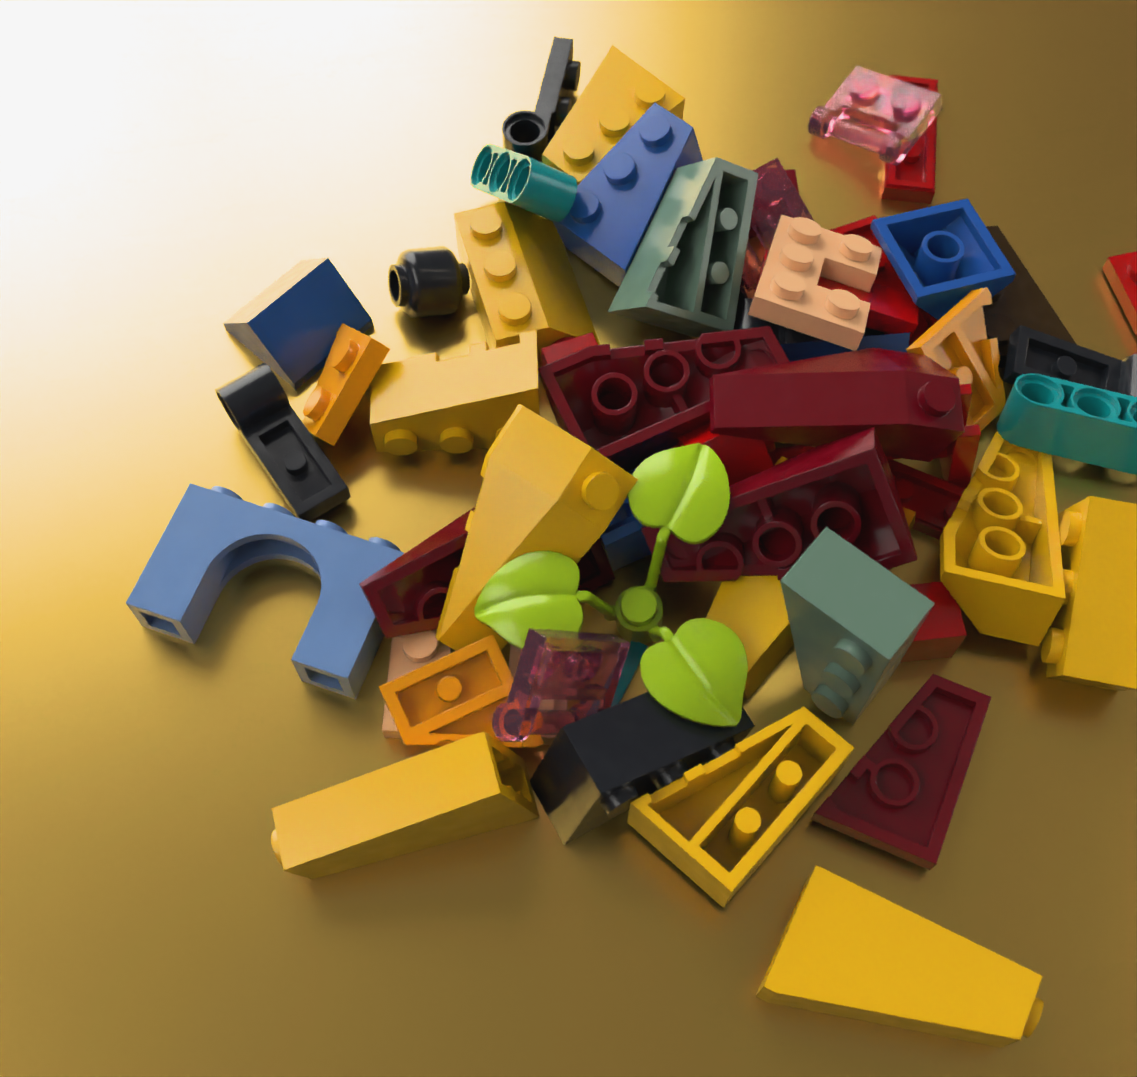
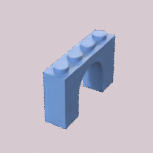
[126,483,404,699]

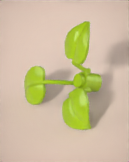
[474,443,748,727]

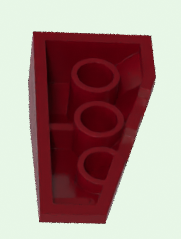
[538,326,790,471]
[709,348,965,462]
[641,427,918,582]
[359,506,615,638]

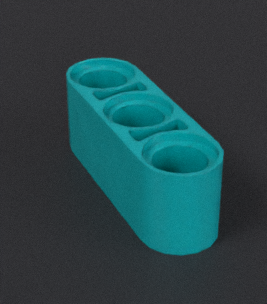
[470,144,577,222]
[996,373,1137,475]

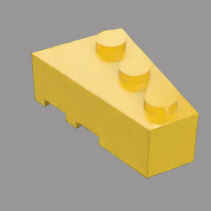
[542,46,685,186]
[370,330,540,455]
[1041,496,1137,691]
[627,707,855,908]

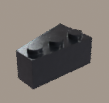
[530,692,755,845]

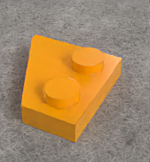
[906,287,1006,432]
[302,323,390,446]
[379,634,544,748]

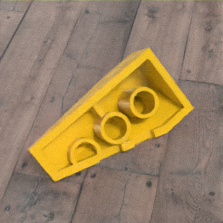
[435,404,638,651]
[940,431,1066,647]

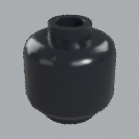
[388,246,470,318]

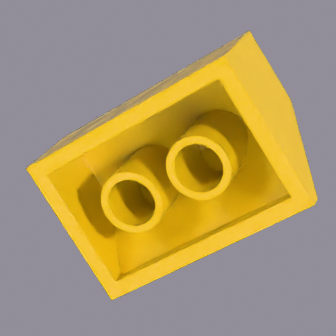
[454,202,600,367]

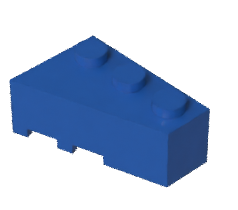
[552,103,703,287]

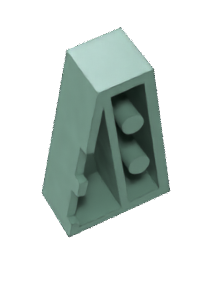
[608,157,758,337]
[780,527,935,725]

